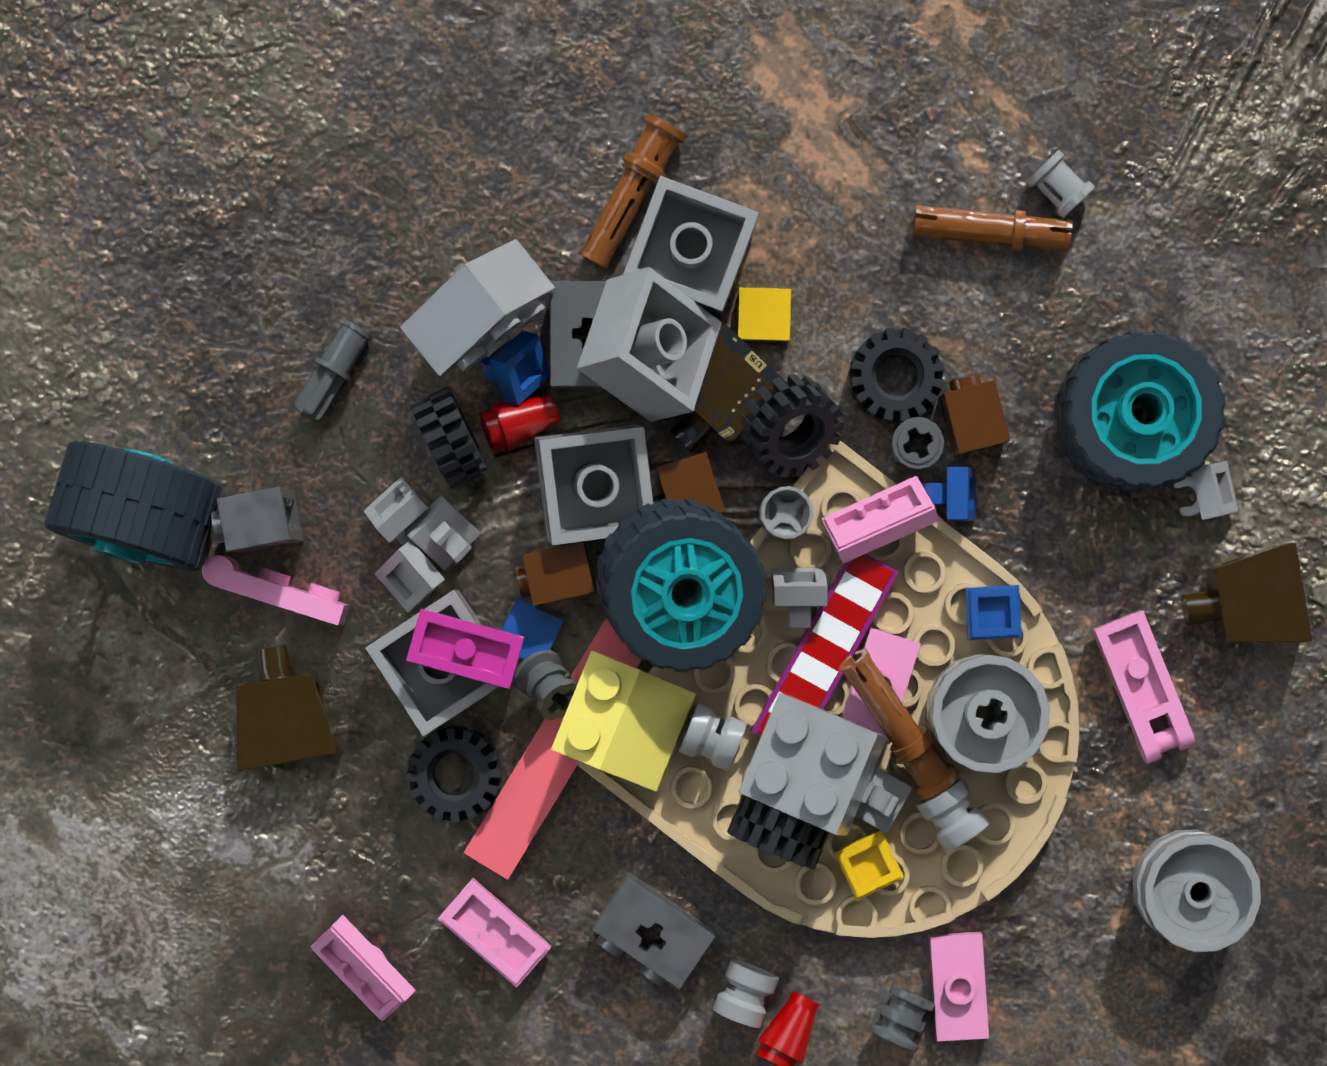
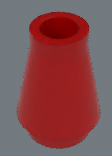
[479,394,560,453]
[755,991,820,1066]

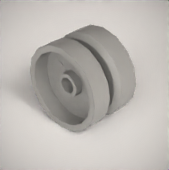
[925,654,1050,773]
[1132,829,1261,952]

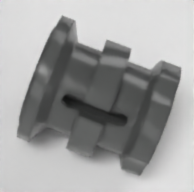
[890,417,944,470]
[514,650,577,720]
[869,984,935,1052]

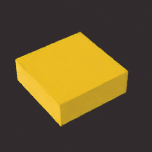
[738,287,791,342]
[833,829,904,901]

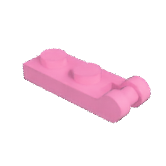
[202,555,350,625]
[1091,610,1196,764]

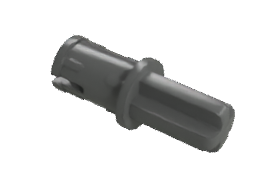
[294,320,373,421]

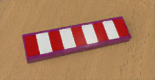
[751,554,899,736]

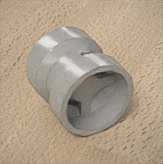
[759,486,814,540]
[679,703,747,771]
[917,778,990,851]
[713,959,779,1028]

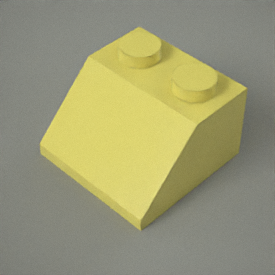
[551,651,697,792]

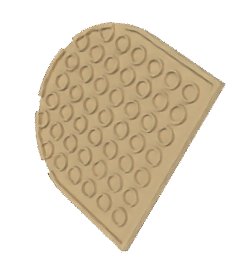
[577,441,1079,938]

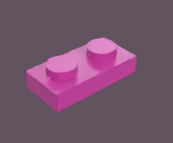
[406,609,525,689]

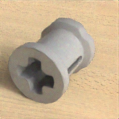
[1026,150,1095,219]

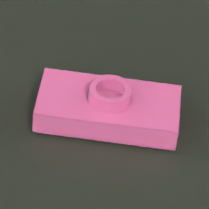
[821,476,939,564]
[841,627,921,744]
[438,878,551,988]
[310,915,416,1021]
[929,932,989,1042]

